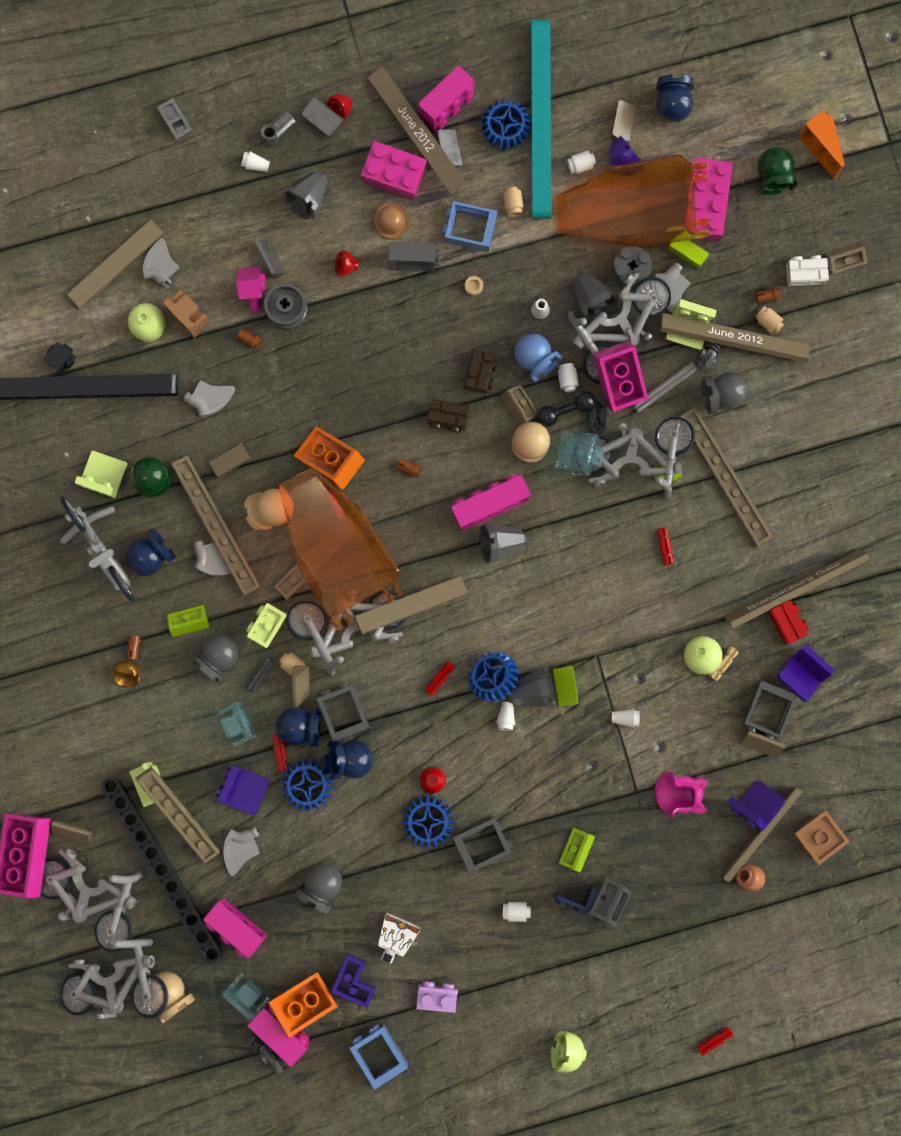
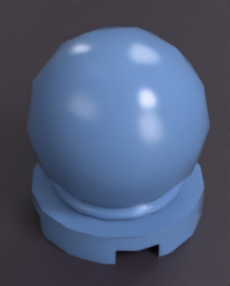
[514,333,563,383]

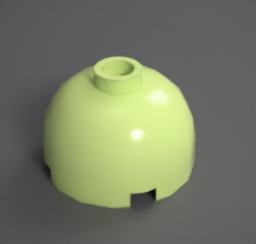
[127,303,166,342]
[684,636,723,675]
[551,1031,586,1073]

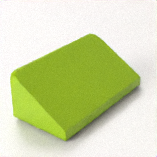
[668,233,709,269]
[167,605,209,637]
[553,666,579,707]
[559,827,595,872]

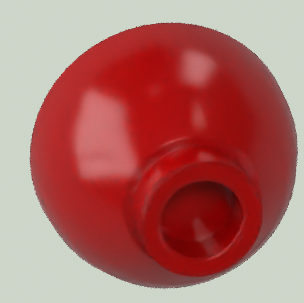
[327,94,352,119]
[335,250,359,277]
[419,766,446,794]

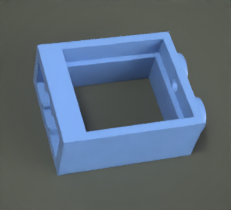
[442,201,497,252]
[349,1024,408,1090]

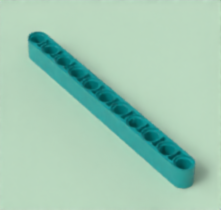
[531,20,551,219]

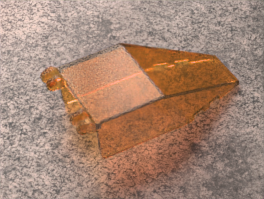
[556,154,711,248]
[279,467,402,631]

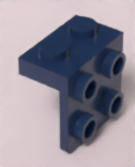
[553,885,600,915]

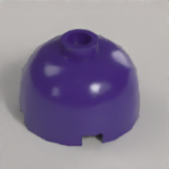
[608,135,644,174]

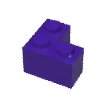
[331,953,376,1008]

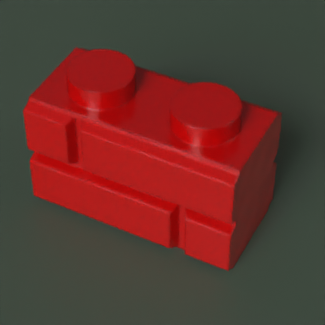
[767,600,809,645]

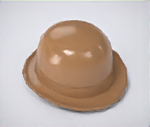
[374,203,408,239]

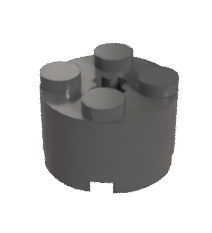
[612,247,652,289]

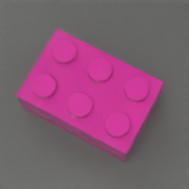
[418,65,475,132]
[361,141,427,201]
[593,341,649,412]
[203,898,268,958]
[248,1002,311,1067]

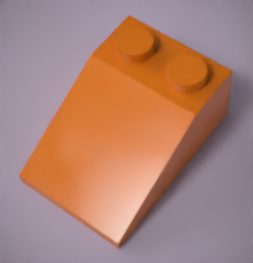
[798,110,845,179]
[294,426,365,490]
[268,972,338,1038]

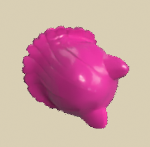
[655,772,707,818]

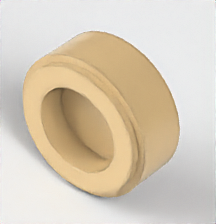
[464,276,483,296]

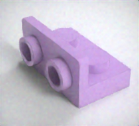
[416,981,458,1013]

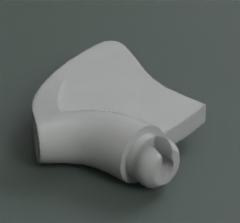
[143,238,180,289]
[654,263,691,314]
[183,380,235,417]
[193,540,230,576]
[223,827,260,876]

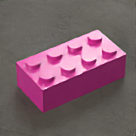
[682,157,733,242]
[451,474,531,532]
[0,814,51,898]

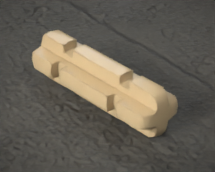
[709,647,738,681]

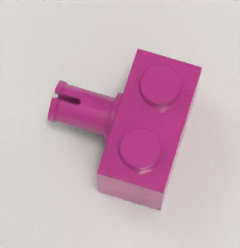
[236,267,266,312]

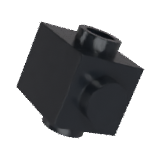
[43,342,76,375]

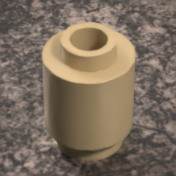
[503,187,524,217]
[755,306,784,334]
[279,652,306,676]

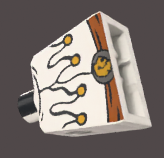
[378,913,421,963]

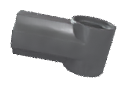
[261,110,296,147]

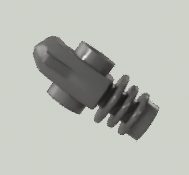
[697,342,723,371]
[248,1034,283,1074]

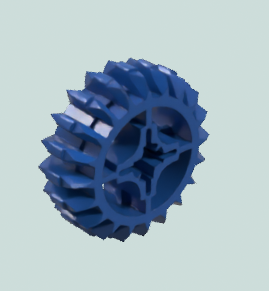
[481,99,531,150]
[467,651,519,703]
[281,759,334,811]
[402,795,454,849]

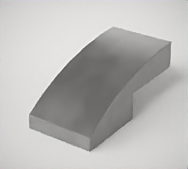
[157,98,192,140]

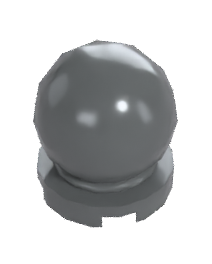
[701,372,748,414]
[189,634,239,684]
[295,863,342,914]

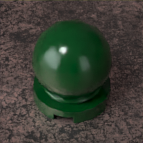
[757,147,798,195]
[130,457,172,498]

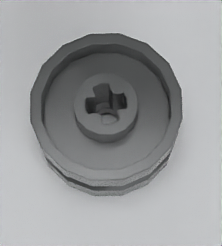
[264,283,308,330]

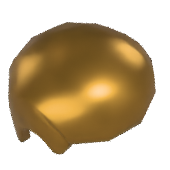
[111,660,141,687]

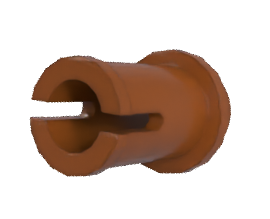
[756,287,781,304]
[237,328,262,349]
[396,458,422,477]
[126,635,142,659]

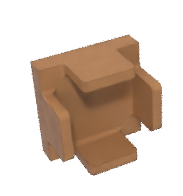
[163,290,209,339]
[794,810,850,865]

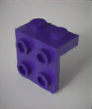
[778,644,835,702]
[216,765,270,815]
[727,781,786,831]

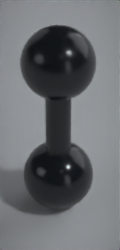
[537,391,596,427]

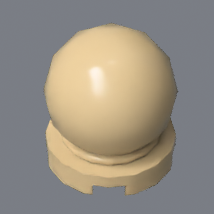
[512,422,550,463]
[244,488,294,531]
[146,971,195,1023]

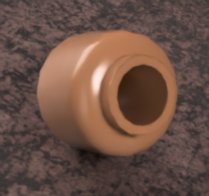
[736,864,765,891]

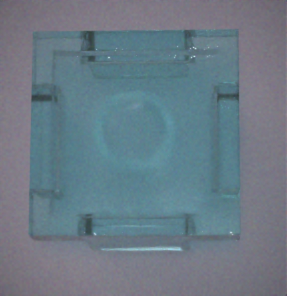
[554,430,604,476]
[218,702,257,747]
[222,973,270,1022]

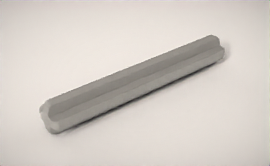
[633,362,698,412]

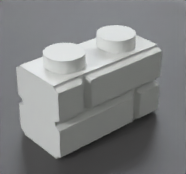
[786,255,829,286]

